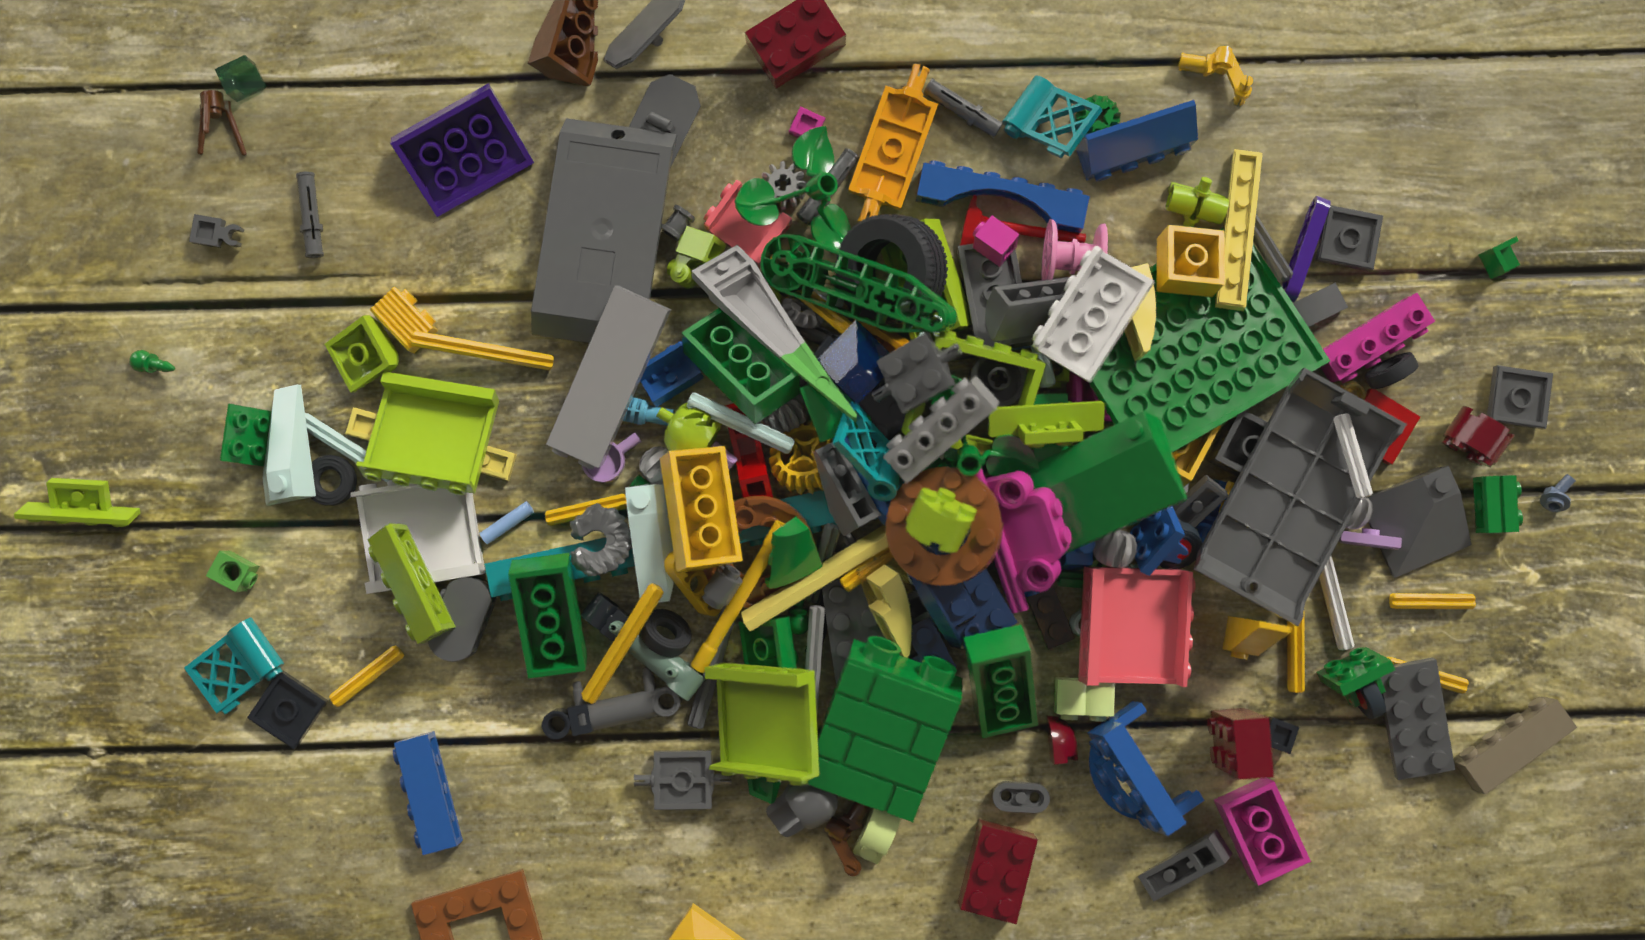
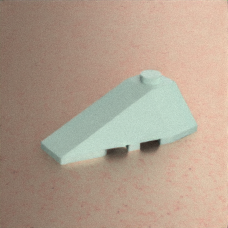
[262,384,316,505]
[625,484,674,603]

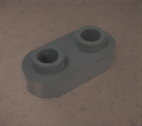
[992,781,1050,813]

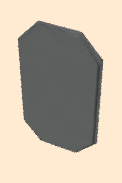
[604,0,685,69]
[629,74,701,168]

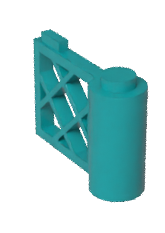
[1002,75,1102,159]
[833,402,901,501]
[184,617,285,714]

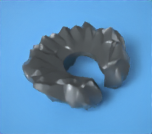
[570,503,632,576]

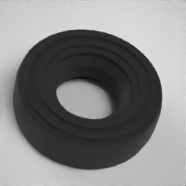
[1365,352,1419,390]
[310,455,357,506]
[640,609,692,657]

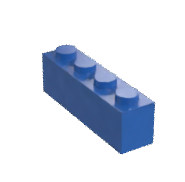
[393,731,463,855]

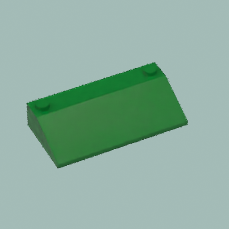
[1028,411,1187,556]

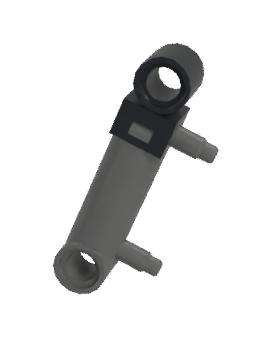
[542,667,682,739]

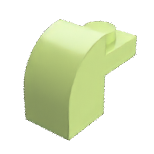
[853,808,901,864]

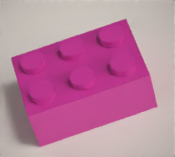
[1213,778,1311,886]

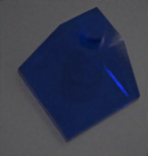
[817,320,890,404]

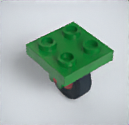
[1316,647,1395,719]

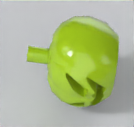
[656,402,722,451]

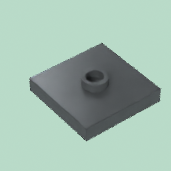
[1315,205,1383,272]
[1487,365,1553,430]

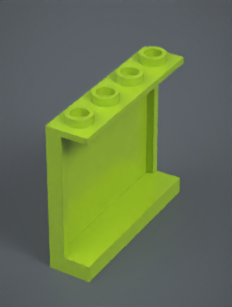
[356,371,499,495]
[705,663,819,785]

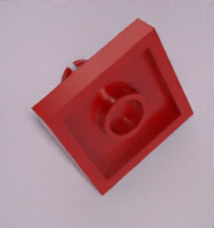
[1362,388,1421,465]

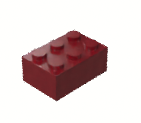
[745,0,846,89]
[1208,708,1274,780]
[957,819,1038,925]

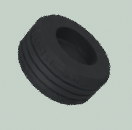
[835,214,948,324]

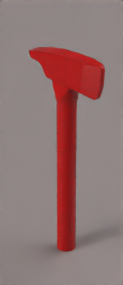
[960,194,1086,246]

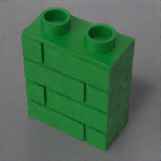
[807,636,963,823]

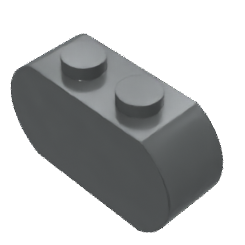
[428,577,497,661]

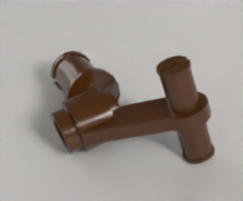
[824,802,871,877]

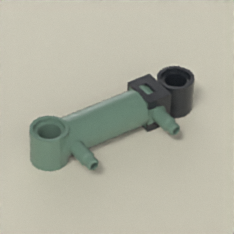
[580,592,705,701]

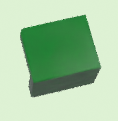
[1478,236,1520,279]

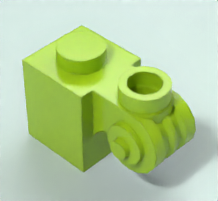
[667,226,727,289]

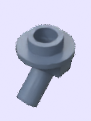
[1540,474,1576,512]

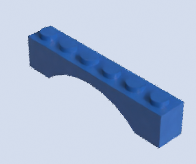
[915,161,1090,233]

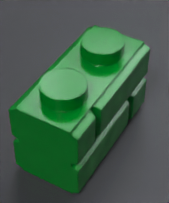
[1473,475,1523,533]

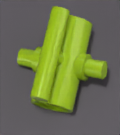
[1165,177,1229,228]

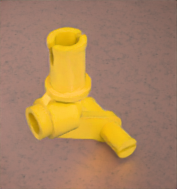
[1178,46,1253,106]

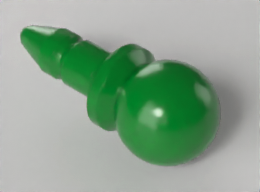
[129,350,175,373]
[789,599,809,635]

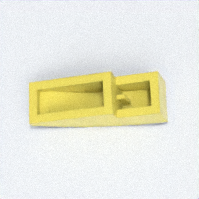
[1124,263,1156,361]
[866,565,912,658]

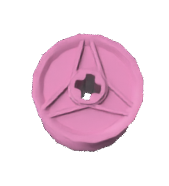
[1041,219,1108,281]

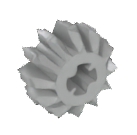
[761,161,807,210]
[763,394,809,433]

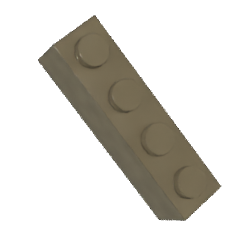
[1454,697,1577,794]

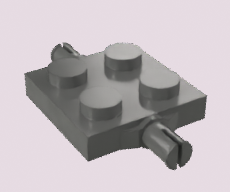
[872,332,962,413]
[634,750,732,810]

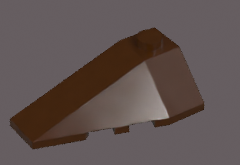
[527,0,598,87]

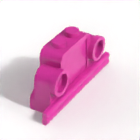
[974,468,1072,613]

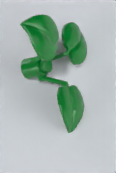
[734,126,851,249]
[921,375,1039,477]

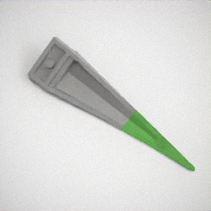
[692,245,857,422]

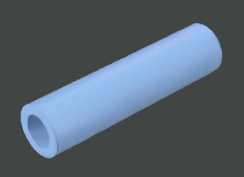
[479,501,534,545]

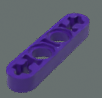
[1282,196,1331,302]

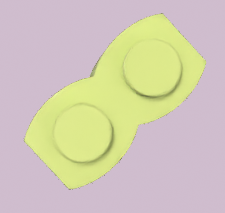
[1054,677,1115,721]

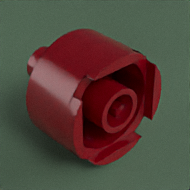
[1442,406,1515,467]

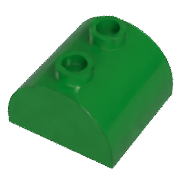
[739,615,798,669]

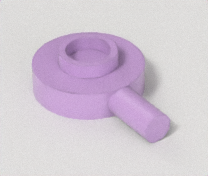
[582,433,641,482]

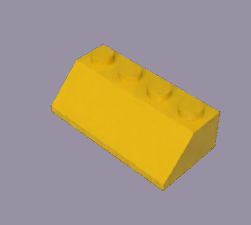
[660,446,743,573]

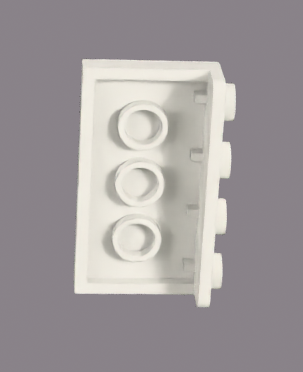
[1032,246,1154,383]

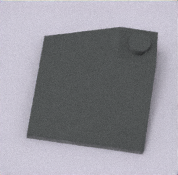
[1368,466,1472,578]

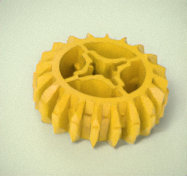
[769,422,833,495]

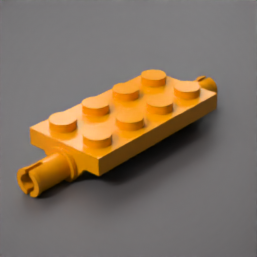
[848,64,938,223]

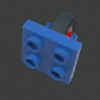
[1130,506,1202,576]

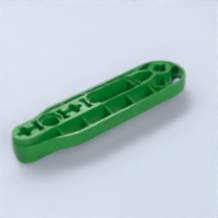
[760,234,957,333]

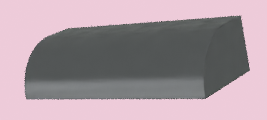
[985,277,1070,342]

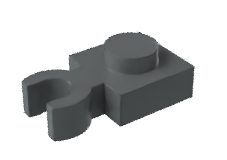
[189,214,244,248]

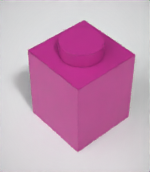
[973,216,1019,267]

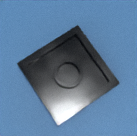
[247,670,328,749]

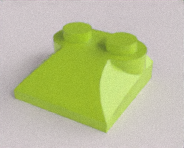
[325,315,399,393]

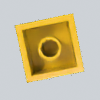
[1157,225,1225,297]

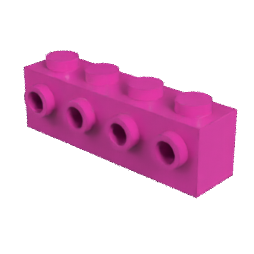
[1321,293,1435,384]

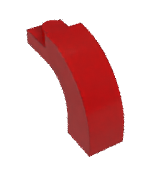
[724,403,773,498]

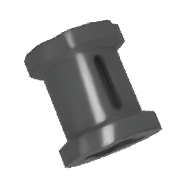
[661,205,695,241]

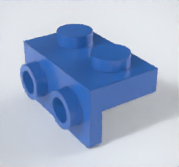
[640,341,704,407]

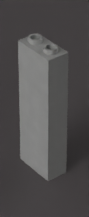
[546,286,671,469]

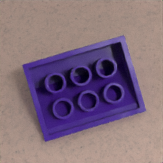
[390,83,534,217]

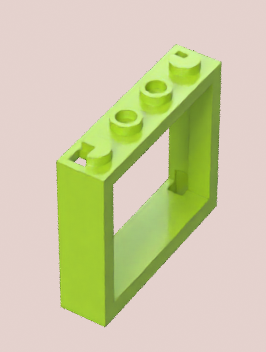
[901,330,1046,457]

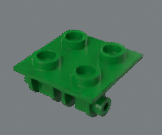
[220,403,271,467]

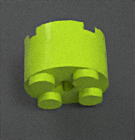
[905,488,977,552]

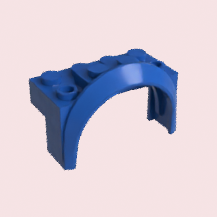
[1087,701,1204,836]

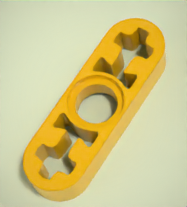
[664,551,721,616]

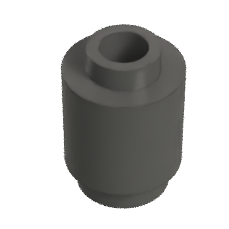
[703,565,743,610]

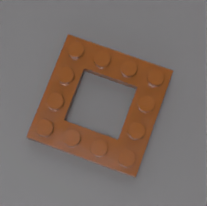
[411,869,543,940]

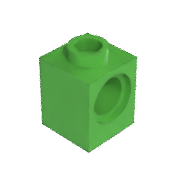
[206,551,260,592]

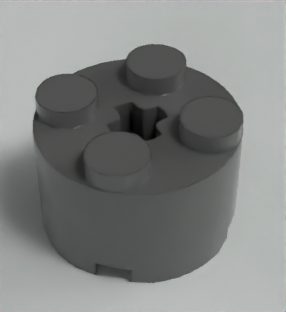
[968,357,1027,407]

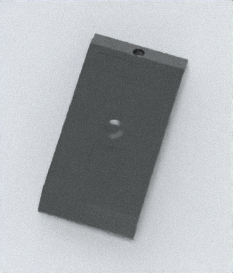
[531,118,677,344]
[1194,368,1407,626]

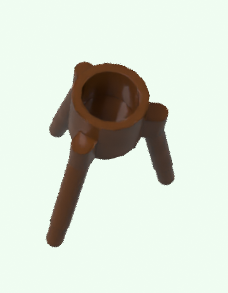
[197,90,247,156]

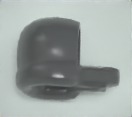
[766,782,838,837]

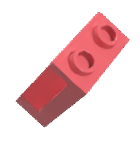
[704,180,792,269]

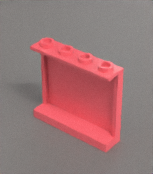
[1078,566,1196,687]

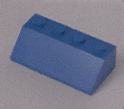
[1076,100,1198,182]

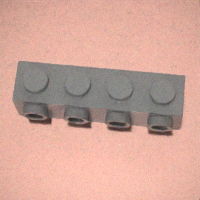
[884,375,999,483]

